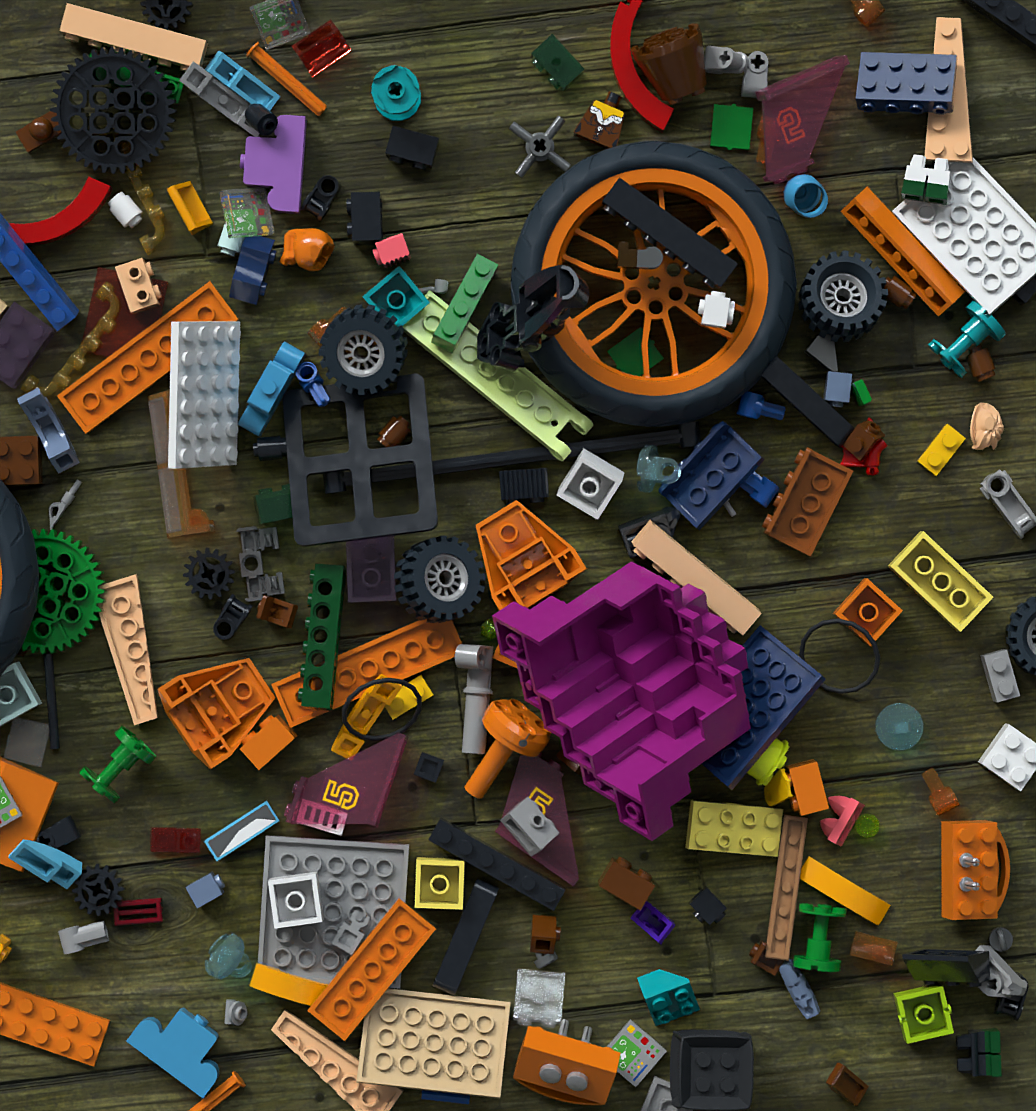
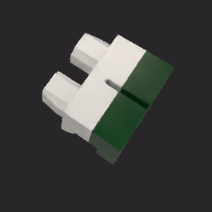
[901,155,950,205]

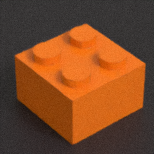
[832,578,903,646]
[240,715,298,770]
[785,759,829,816]

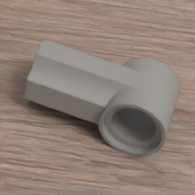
[58,921,109,954]

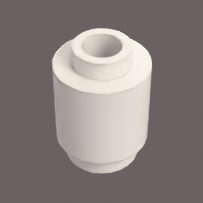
[108,192,143,228]

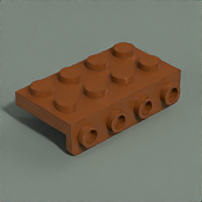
[762,447,853,557]

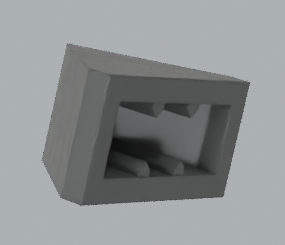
[804,331,838,372]

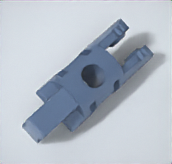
[779,958,820,1019]

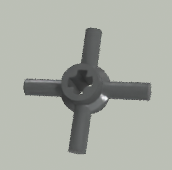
[509,116,571,178]

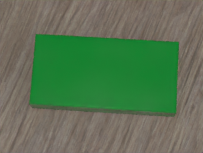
[851,379,872,407]

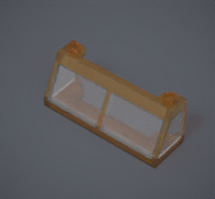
[148,390,215,538]

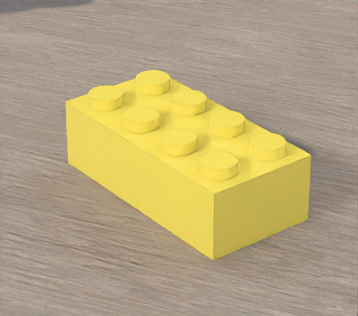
[888,531,993,632]

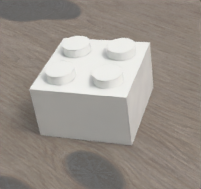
[557,448,624,520]
[978,723,1036,791]
[268,872,324,929]

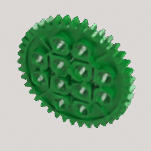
[22,529,107,654]

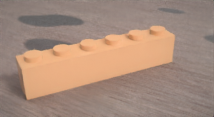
[60,3,208,72]
[631,520,762,635]

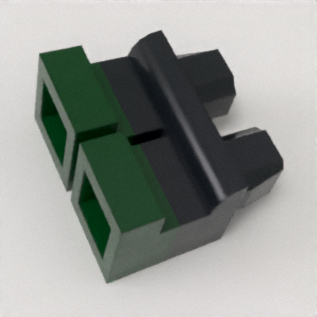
[956,1028,1002,1077]

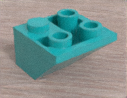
[637,969,700,1026]

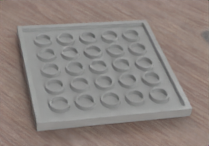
[258,835,409,988]

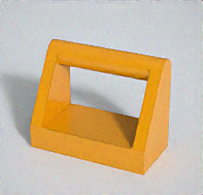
[167,181,213,235]

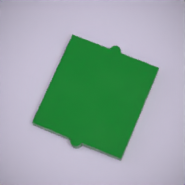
[710,104,753,151]
[607,327,664,376]

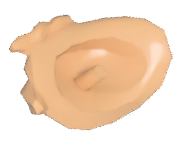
[970,403,1004,450]

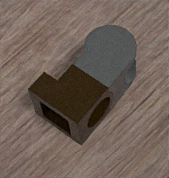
[617,242,663,270]

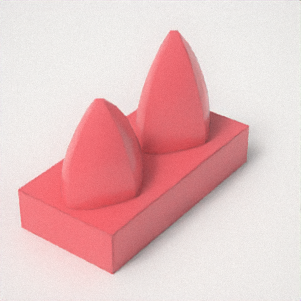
[820,796,865,846]

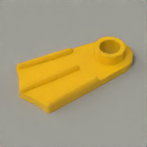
[764,768,793,806]

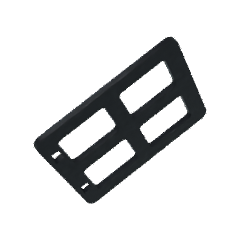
[282,374,438,547]

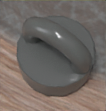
[988,927,1013,952]
[534,951,558,970]

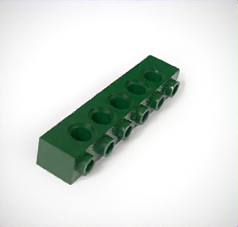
[298,563,346,711]

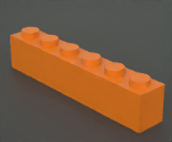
[841,186,965,316]

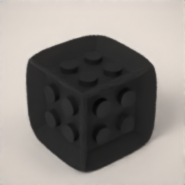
[670,1030,754,1111]

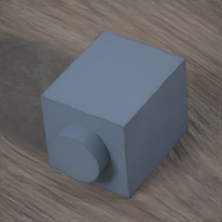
[823,371,852,407]
[185,871,225,908]

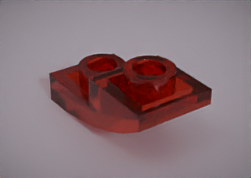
[150,827,201,853]

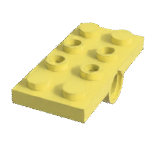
[685,800,783,857]

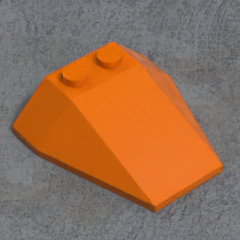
[476,500,587,611]
[157,658,276,769]

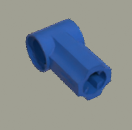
[740,471,780,508]

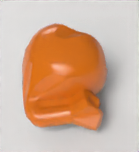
[279,228,335,271]

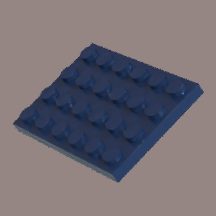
[702,626,826,790]

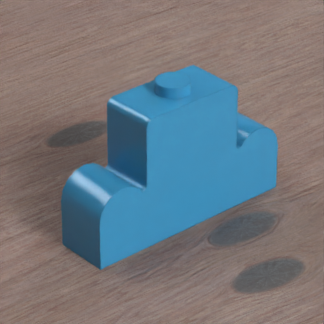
[238,341,307,437]
[126,1008,219,1098]

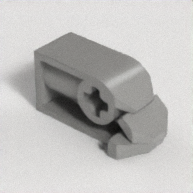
[975,945,1028,997]

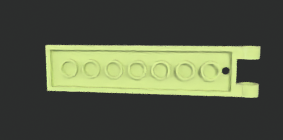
[402,290,593,461]

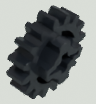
[140,0,193,30]
[183,548,236,599]
[72,864,125,916]

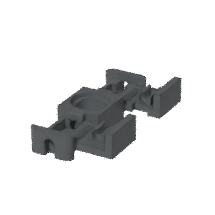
[236,526,285,602]

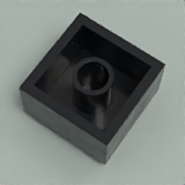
[346,192,383,245]

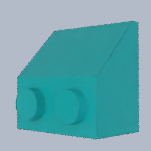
[362,266,430,327]

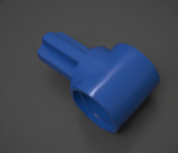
[296,362,330,407]
[737,391,785,420]

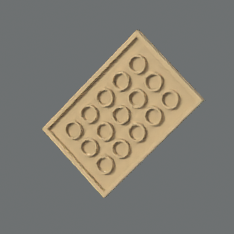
[356,989,511,1099]

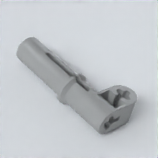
[455,644,493,754]

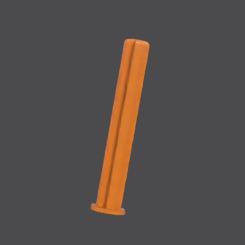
[246,42,327,116]
[189,1071,246,1111]

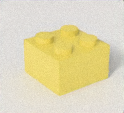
[415,857,465,910]

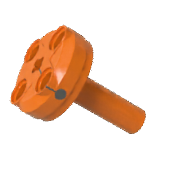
[465,699,552,799]

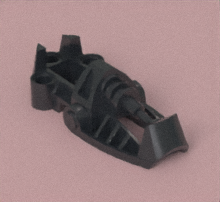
[477,265,590,372]

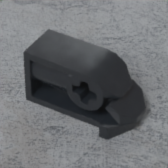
[618,506,680,558]

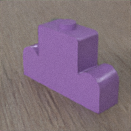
[240,115,307,214]

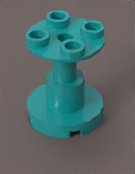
[371,65,421,121]
[928,301,1006,378]

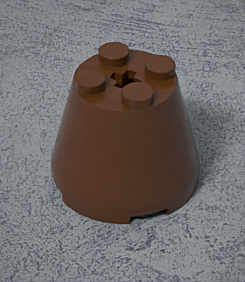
[631,23,707,105]

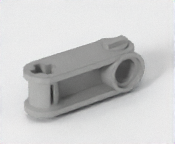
[980,469,1036,539]

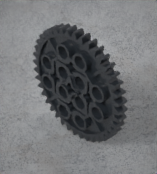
[50,46,177,174]

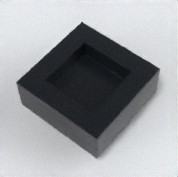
[414,752,444,783]

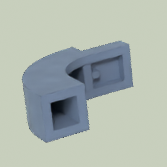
[17,388,80,474]

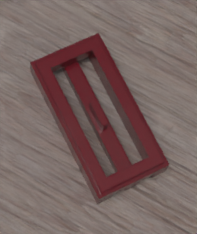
[113,897,163,926]

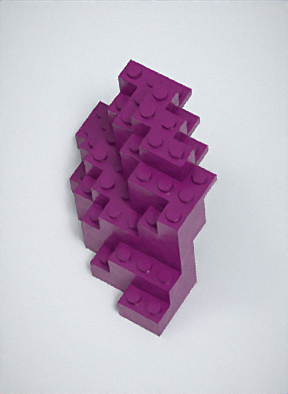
[492,562,751,841]

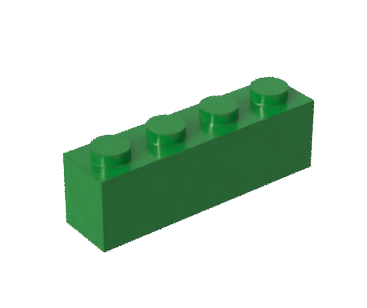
[431,254,498,353]

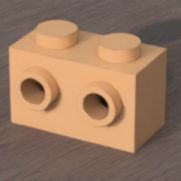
[115,258,162,314]

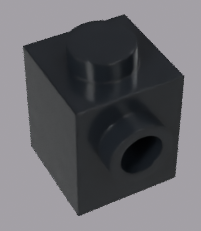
[689,885,727,925]

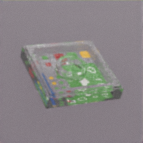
[250,0,311,50]
[219,187,275,238]

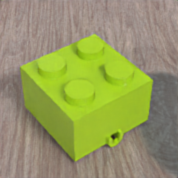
[893,983,954,1044]

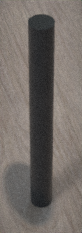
[43,653,60,749]

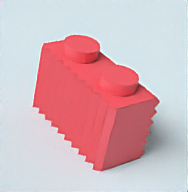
[373,233,411,268]

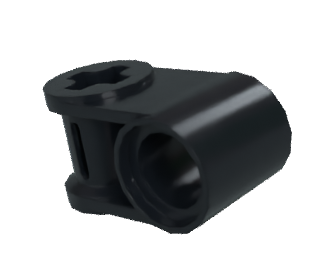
[300,175,340,222]
[213,594,253,640]
[36,815,81,849]
[994,972,1029,1021]

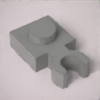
[332,909,370,955]

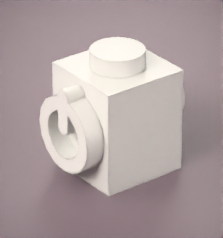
[698,291,735,329]

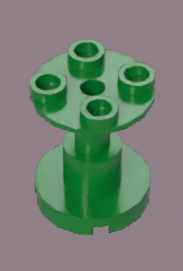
[79,726,156,803]
[793,903,847,972]

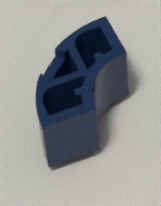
[229,233,277,305]

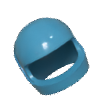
[784,174,828,218]

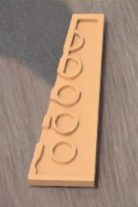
[925,17,973,163]
[98,574,158,725]
[271,1009,403,1111]

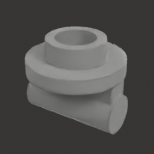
[224,999,247,1025]

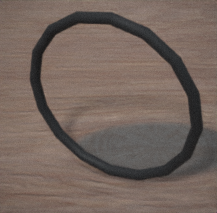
[799,618,880,694]
[342,678,422,741]

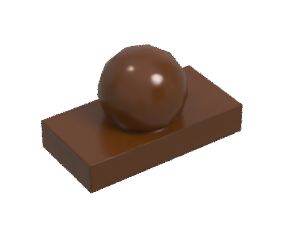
[16,111,62,153]
[826,1063,869,1107]

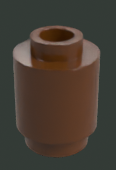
[883,275,917,309]
[965,345,996,382]
[377,416,411,447]

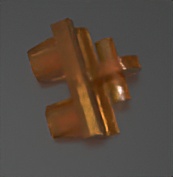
[850,931,898,966]

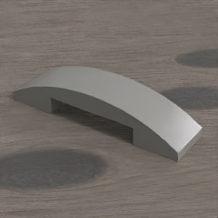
[179,61,259,137]

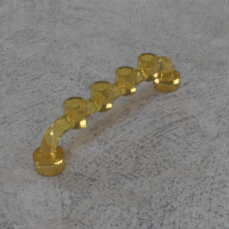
[96,132,165,255]
[21,281,120,397]

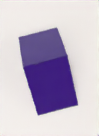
[631,901,675,944]

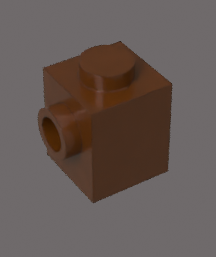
[530,915,561,954]

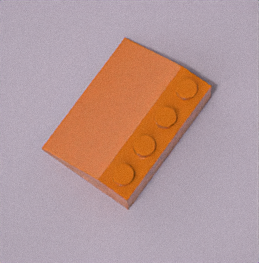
[0,756,59,872]

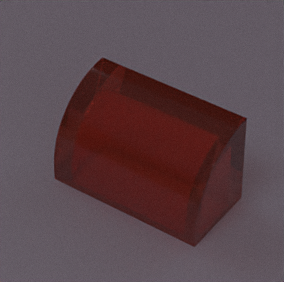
[291,20,352,77]

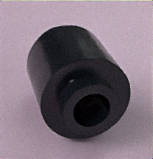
[245,104,278,136]
[253,435,287,462]

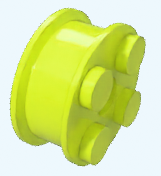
[747,738,789,786]

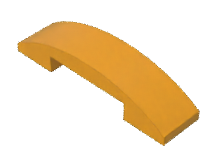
[331,674,402,761]
[800,856,891,926]
[249,963,328,1006]

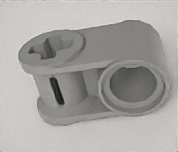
[704,46,748,74]
[741,51,768,99]

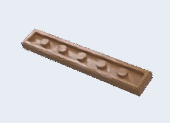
[764,815,808,961]

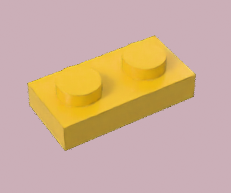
[917,424,966,476]
[385,675,434,720]

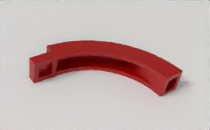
[610,0,674,133]
[9,176,113,246]

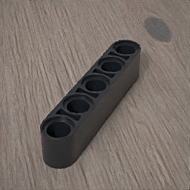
[761,356,855,448]
[432,879,499,996]

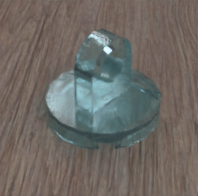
[637,444,681,493]
[875,703,923,750]
[205,933,252,979]

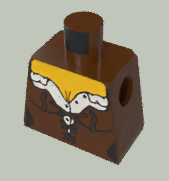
[573,91,625,149]

